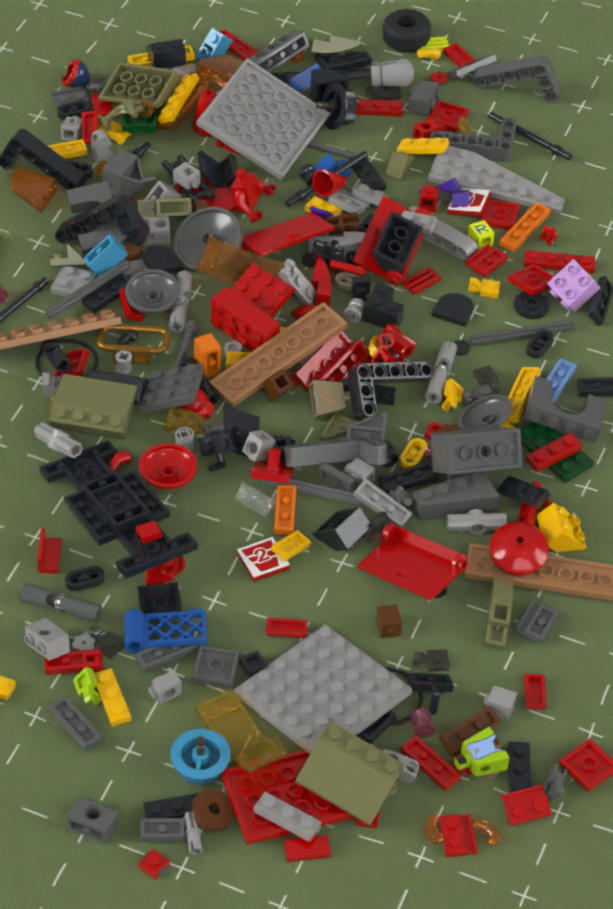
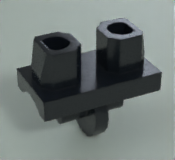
[311,239,345,267]

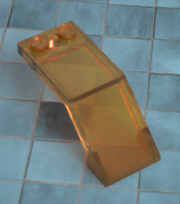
[196,237,300,302]

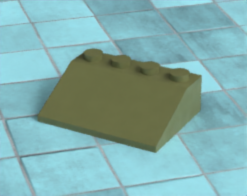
[98,62,181,109]
[48,374,137,440]
[295,721,405,826]

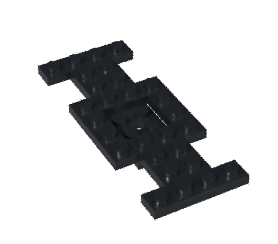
[39,440,198,579]

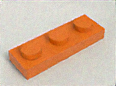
[274,485,297,535]

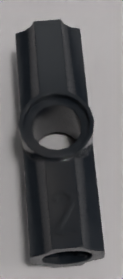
[40,339,71,373]

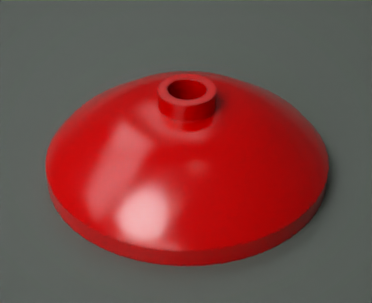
[139,443,197,489]
[489,521,549,576]

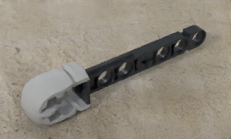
[270,59,414,87]

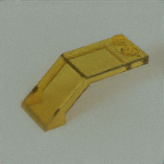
[195,689,288,773]

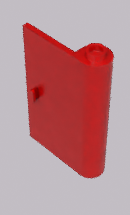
[352,195,432,285]
[239,212,335,257]
[357,523,468,601]

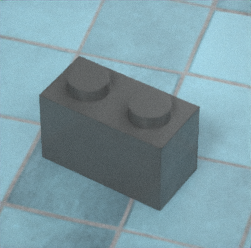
[408,80,441,115]

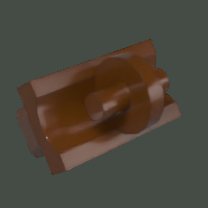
[326,212,360,235]

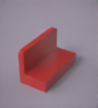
[37,528,62,574]

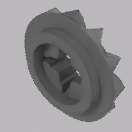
[86,77,109,93]

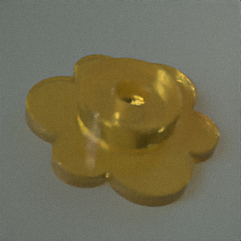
[458,117,472,134]

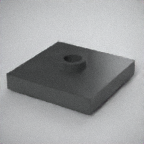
[192,645,240,688]

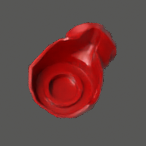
[181,389,214,420]

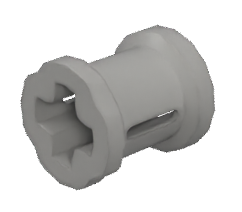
[115,350,132,375]

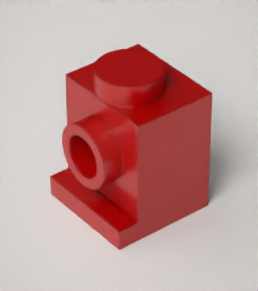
[419,185,439,214]

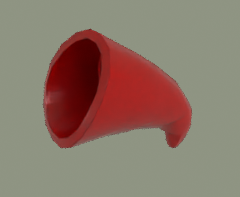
[312,169,348,197]

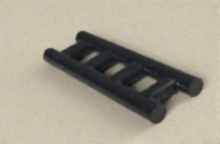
[162,154,216,203]

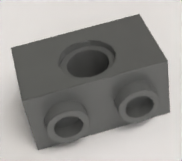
[67,796,118,844]

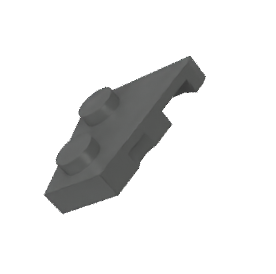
[346,412,388,442]

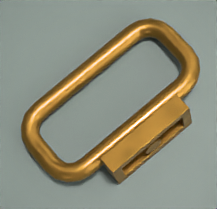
[96,324,171,365]

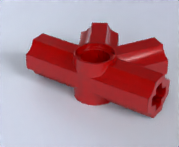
[378,324,416,358]

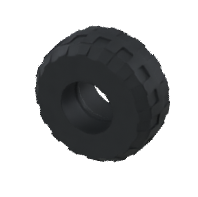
[383,9,431,52]

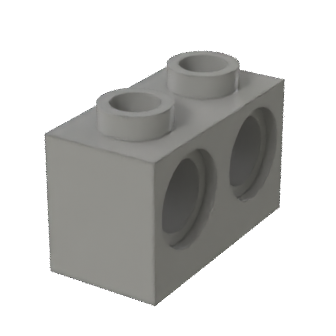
[140,216,170,245]

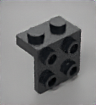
[198,150,238,188]

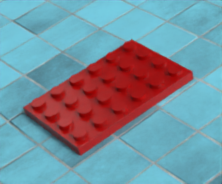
[220,750,355,845]

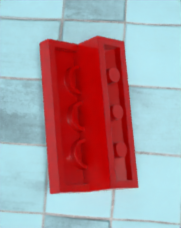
[293,331,370,392]

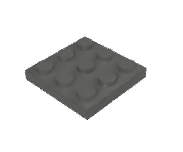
[139,364,205,413]

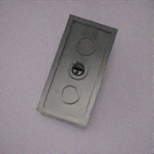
[431,426,522,475]

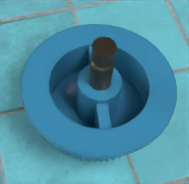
[170,729,231,785]

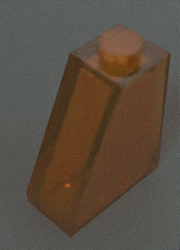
[9,167,57,213]

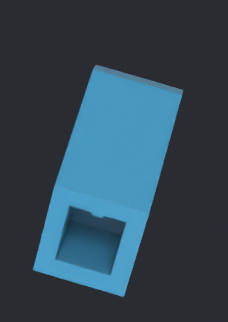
[196,28,233,64]

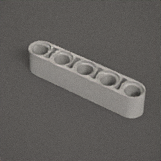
[409,206,478,260]

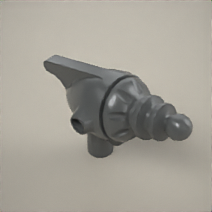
[384,486,412,506]

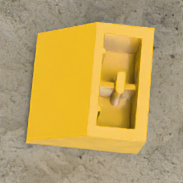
[536,503,587,552]

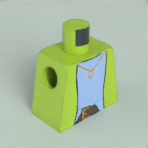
[454,727,509,777]

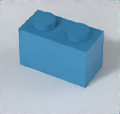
[84,234,128,276]

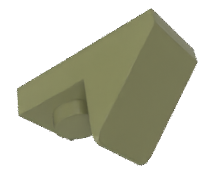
[385,151,415,182]
[50,242,86,266]

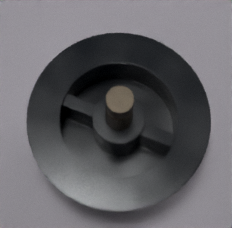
[316,83,359,130]

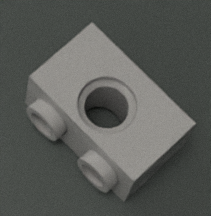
[24,618,70,660]

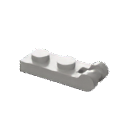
[278,259,317,304]

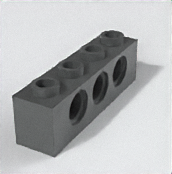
[248,30,310,72]

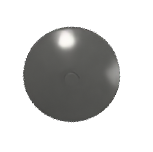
[174,207,243,273]

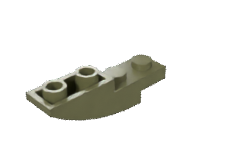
[484,575,514,649]

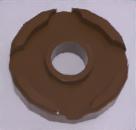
[191,788,234,831]

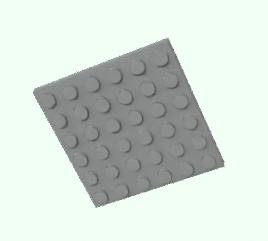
[196,58,331,181]
[234,624,412,754]

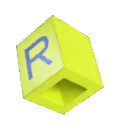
[468,220,495,251]

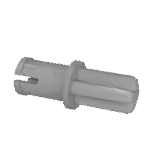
[184,812,203,855]

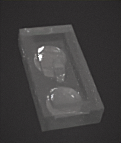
[234,482,277,517]

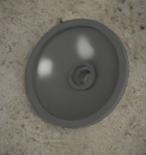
[125,269,180,314]
[458,394,512,430]

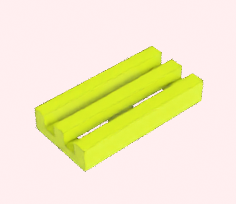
[418,36,449,51]

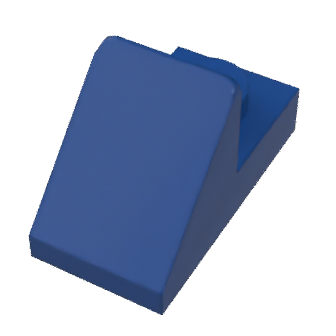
[315,153,351,177]

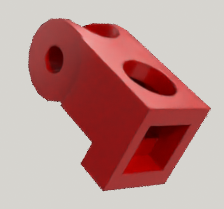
[412,118,447,139]
[371,347,406,374]

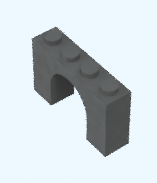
[66,181,127,257]
[524,376,606,443]

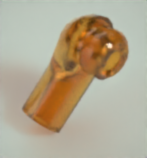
[424,813,443,844]
[472,818,501,846]

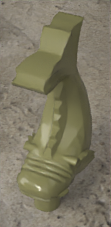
[98,98,144,131]

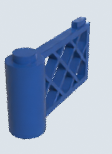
[124,608,207,654]

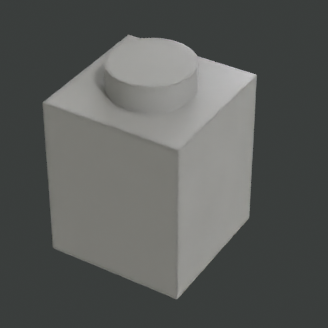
[483,685,517,721]

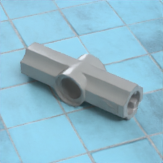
[34,422,83,458]
[446,509,507,535]

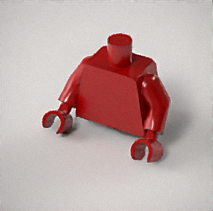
[231,169,277,223]

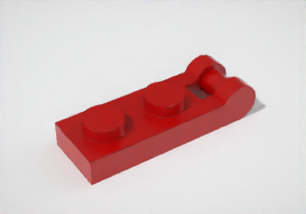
[44,649,104,675]

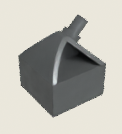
[102,149,156,198]

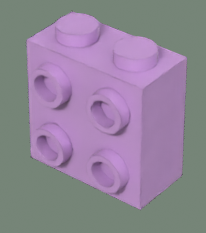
[547,259,601,313]

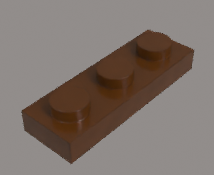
[439,705,501,755]

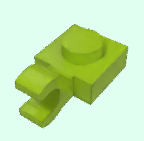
[73,667,101,706]

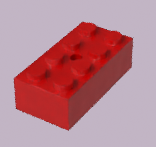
[211,287,280,352]

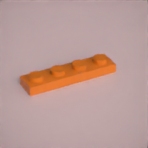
[499,202,551,252]

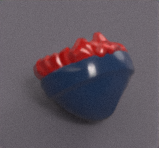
[62,59,90,88]

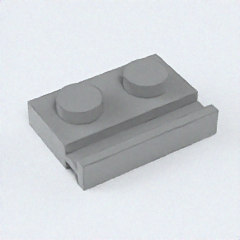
[328,189,371,215]

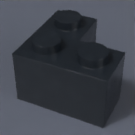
[363,283,404,328]

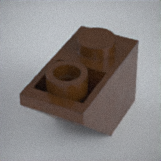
[262,369,300,402]

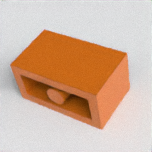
[194,333,221,378]

